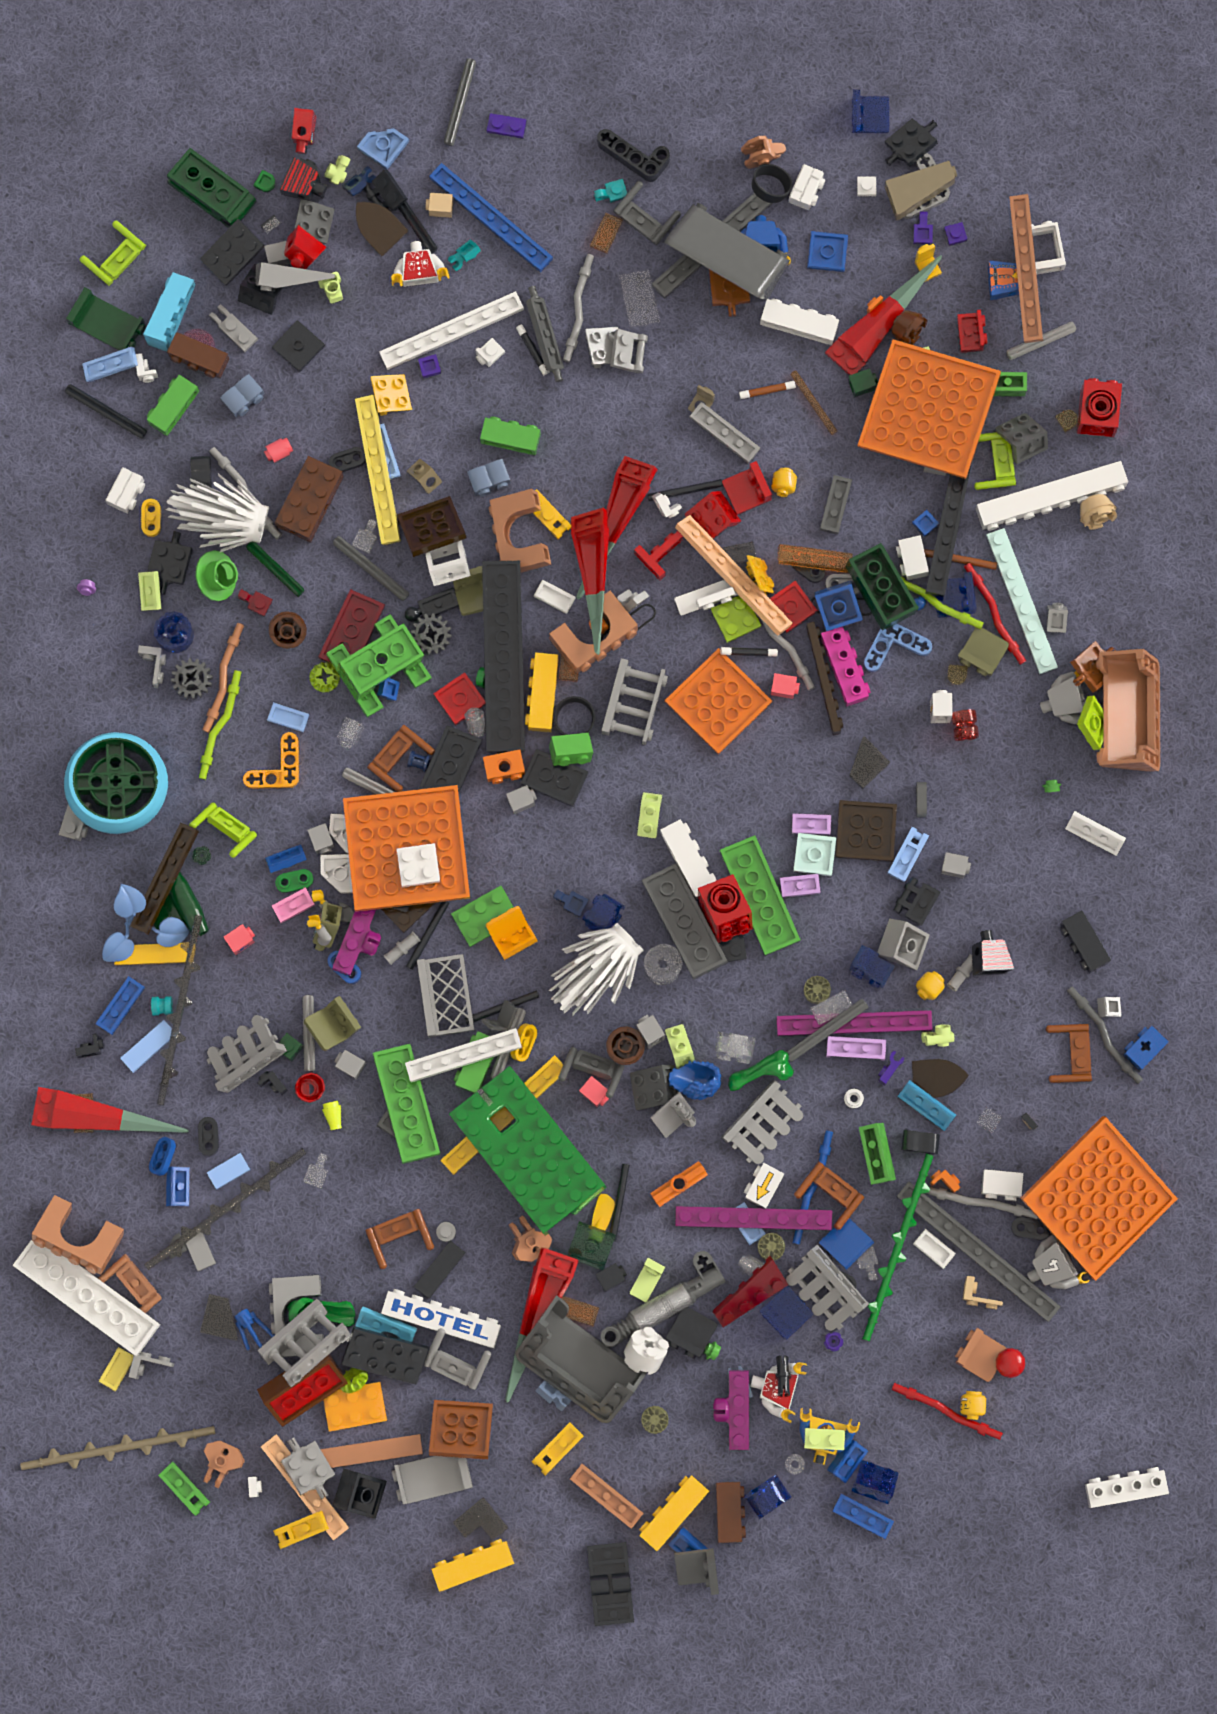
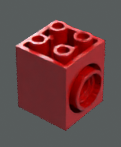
[1077,378,1122,437]
[698,874,753,943]

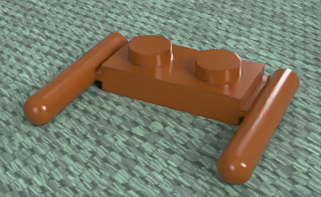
[367,725,435,792]
[1046,1024,1092,1083]
[794,1162,864,1230]
[365,1209,434,1269]

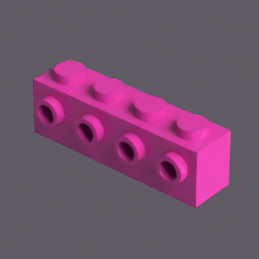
[821,626,871,707]

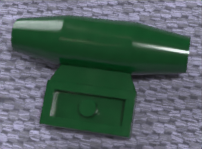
[154,872,209,938]

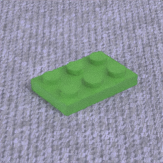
[451,886,514,947]

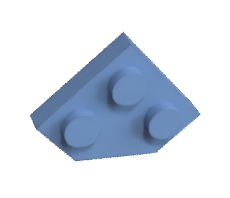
[357,128,409,170]

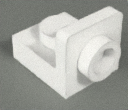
[475,338,505,367]
[136,353,158,383]
[652,493,682,518]

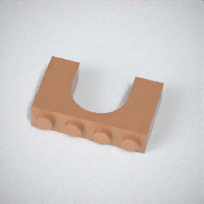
[489,489,551,572]
[549,590,638,674]
[32,1195,124,1275]

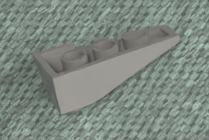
[256,262,335,291]

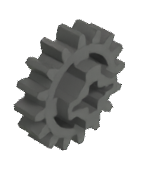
[410,613,452,654]
[171,658,213,700]

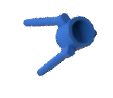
[234,1309,275,1350]

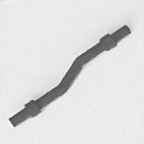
[1067,986,1143,1084]

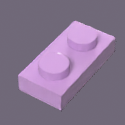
[792,814,831,835]
[780,874,821,898]

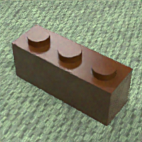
[167,332,229,379]
[716,1482,746,1543]

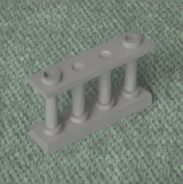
[602,658,668,745]
[258,1299,351,1387]

